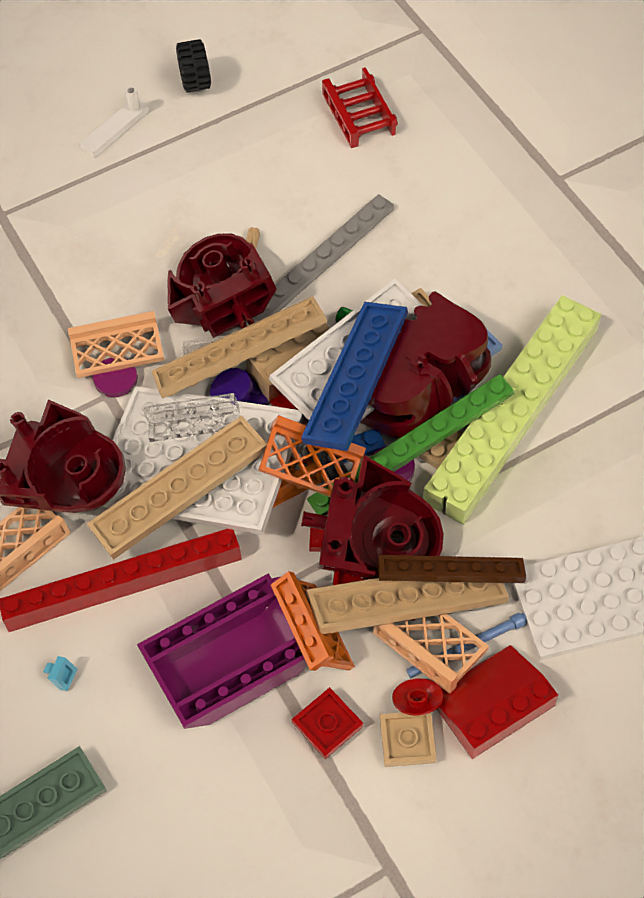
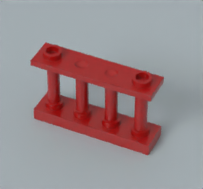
[322,67,398,148]

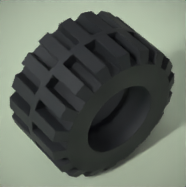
[176,39,211,93]

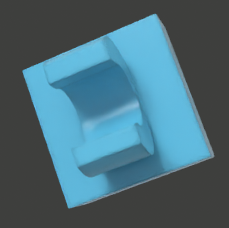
[43,656,78,691]

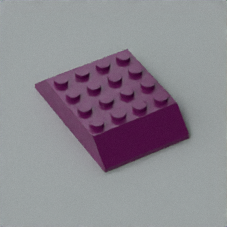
[137,573,307,729]

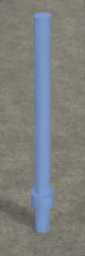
[406,612,527,678]

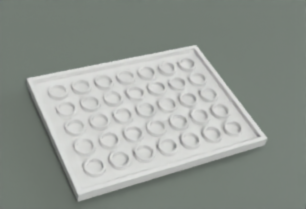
[102,386,304,535]

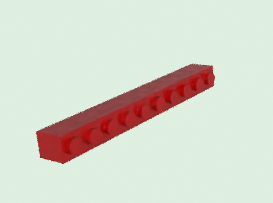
[0,528,242,632]

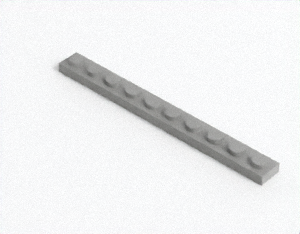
[238,194,394,329]

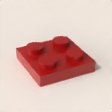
[291,687,364,760]

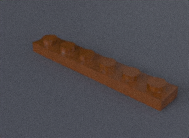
[377,555,527,583]

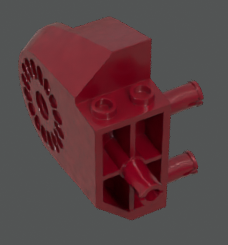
[167,233,277,338]
[0,399,126,513]
[301,455,444,579]

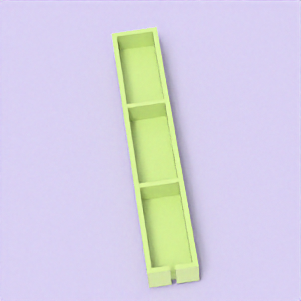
[423,295,601,524]

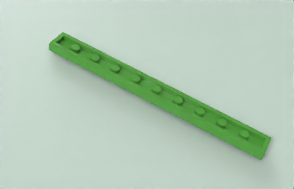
[307,374,514,516]

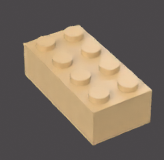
[246,323,330,402]

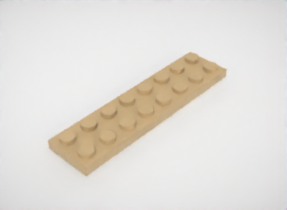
[152,296,327,399]
[87,415,267,560]
[306,578,509,634]

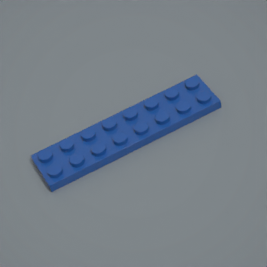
[301,302,408,451]

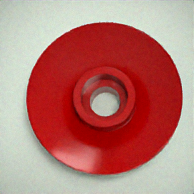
[392,678,443,716]

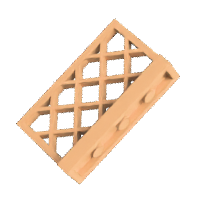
[68,311,164,378]
[0,507,71,591]
[373,614,489,694]

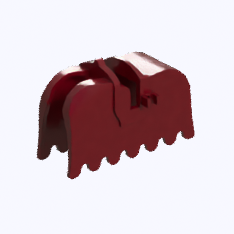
[360,291,492,438]

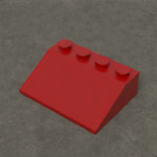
[437,645,558,759]

